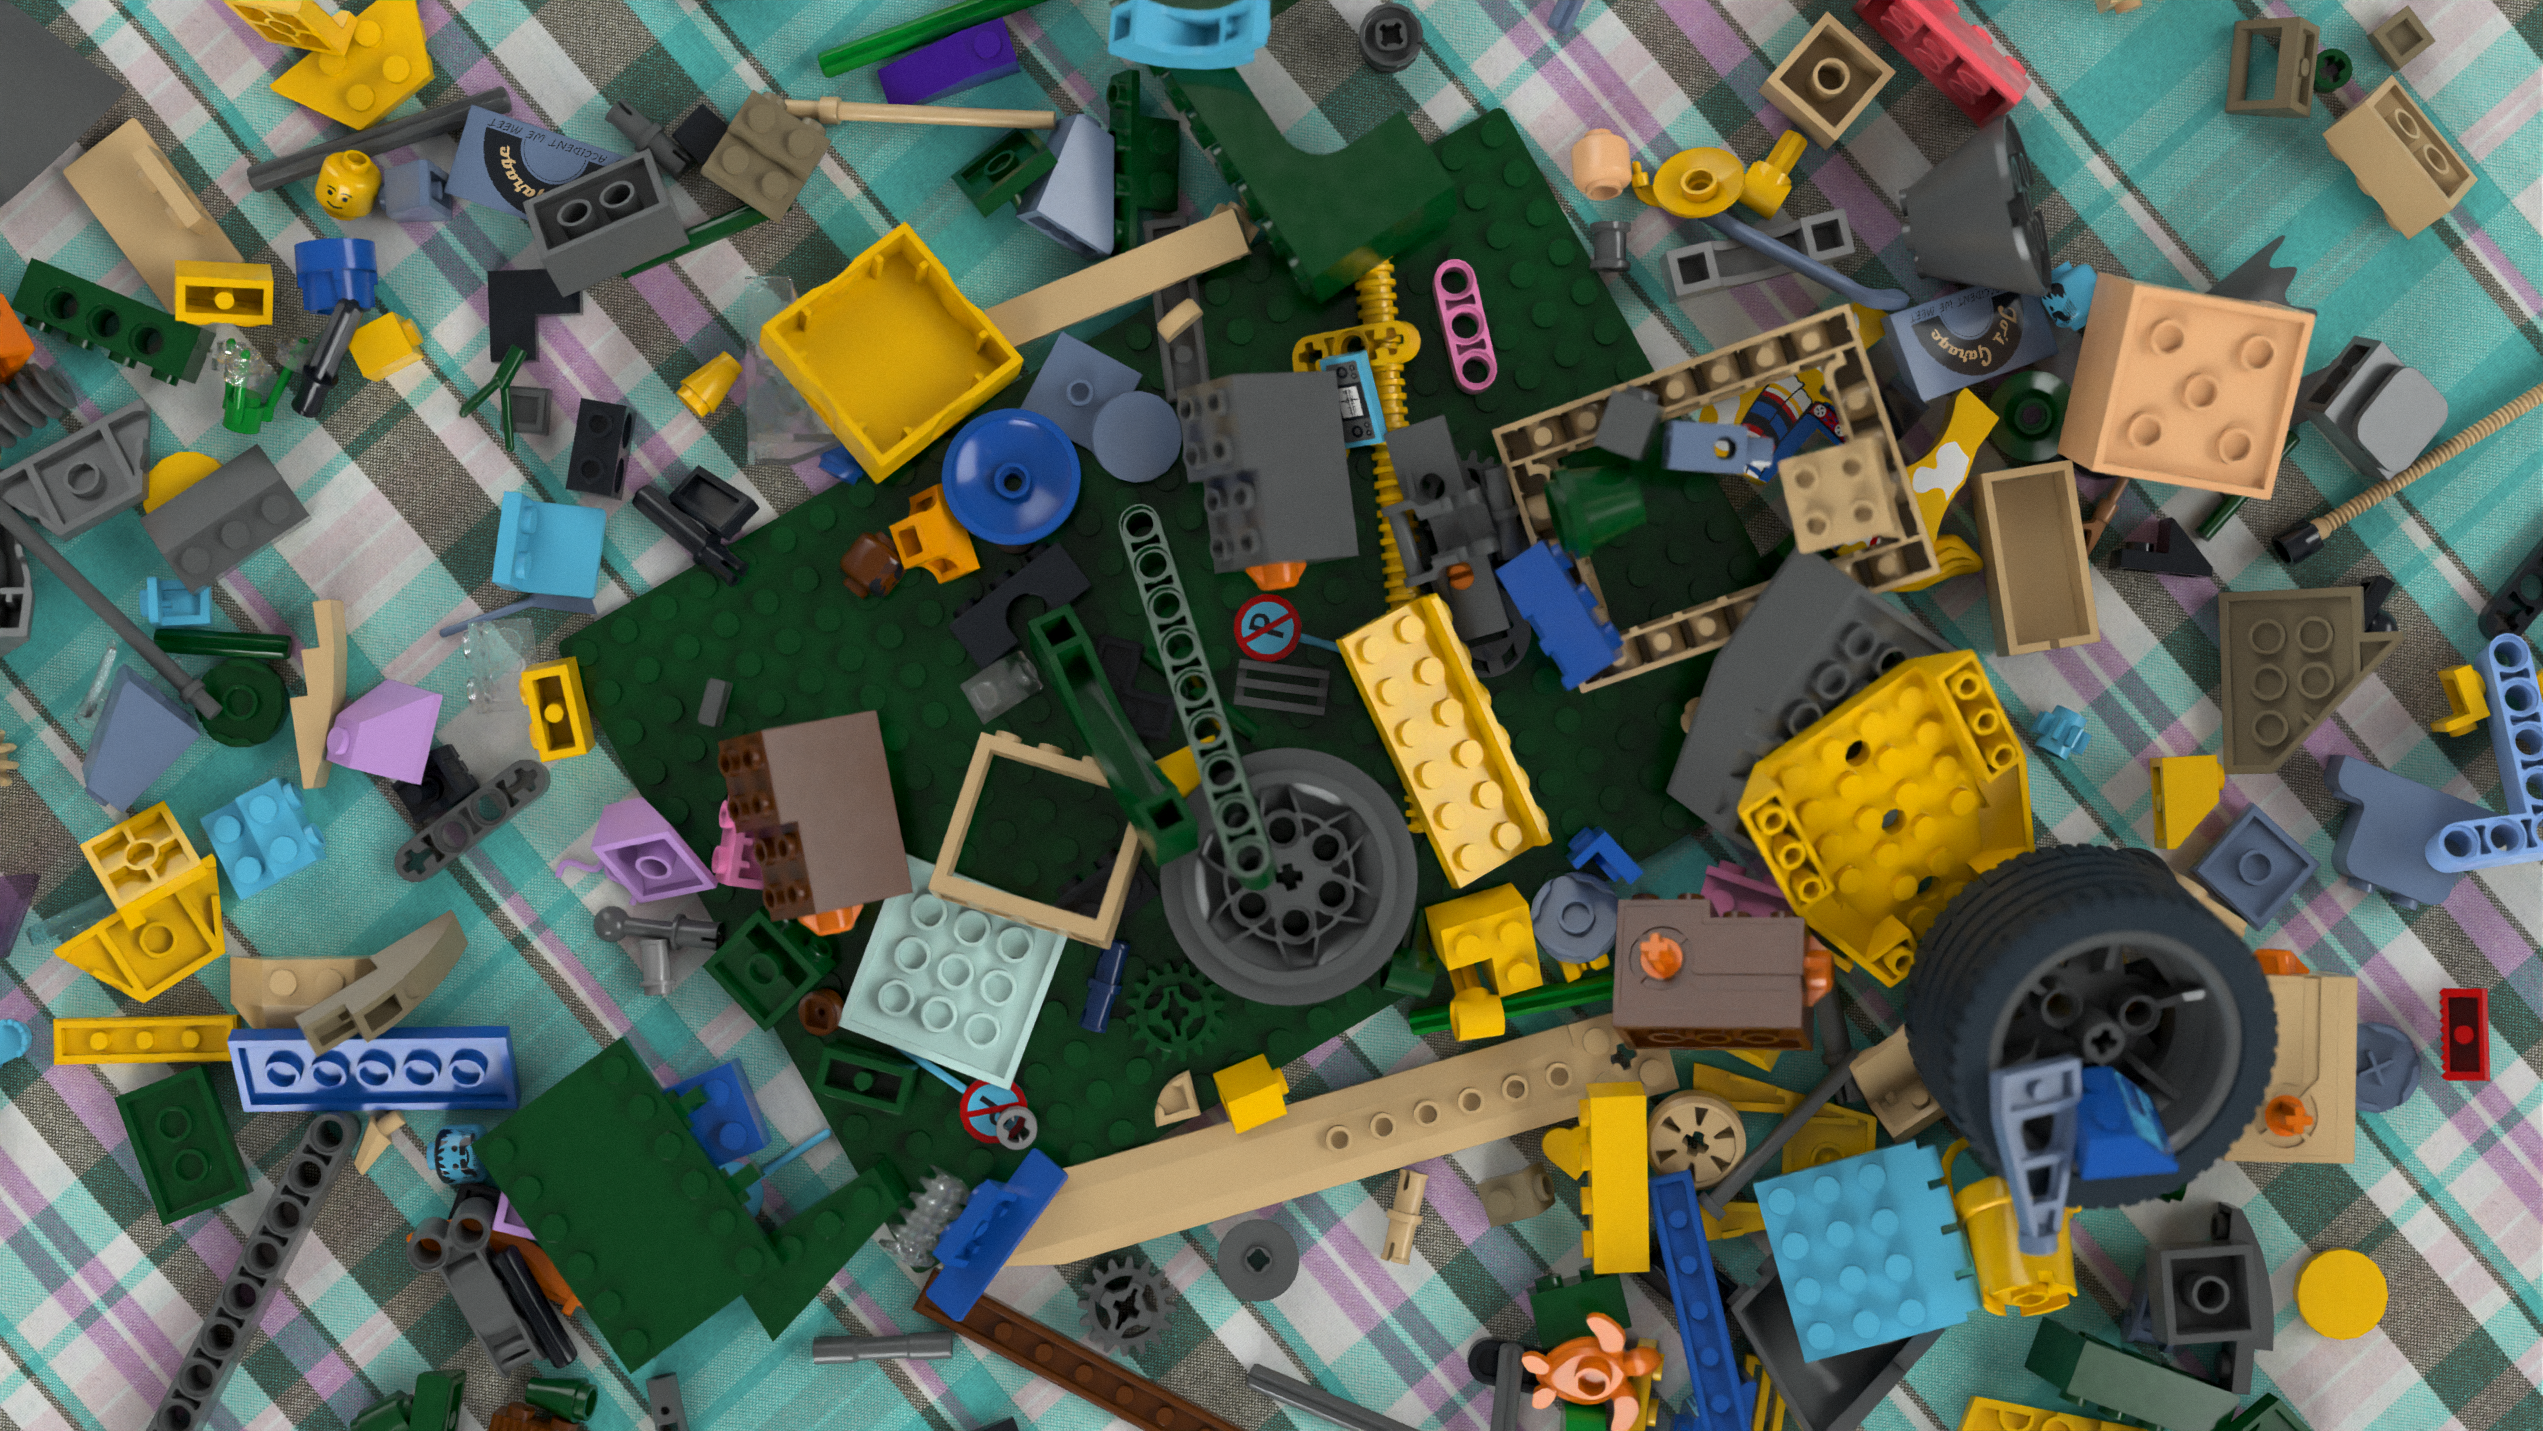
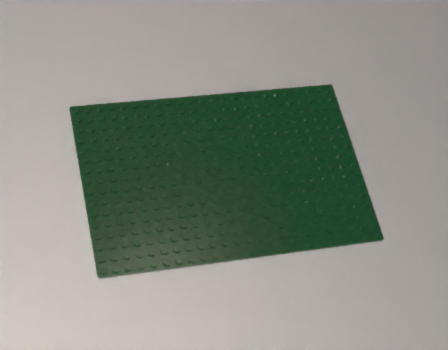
[558,108,1769,1273]

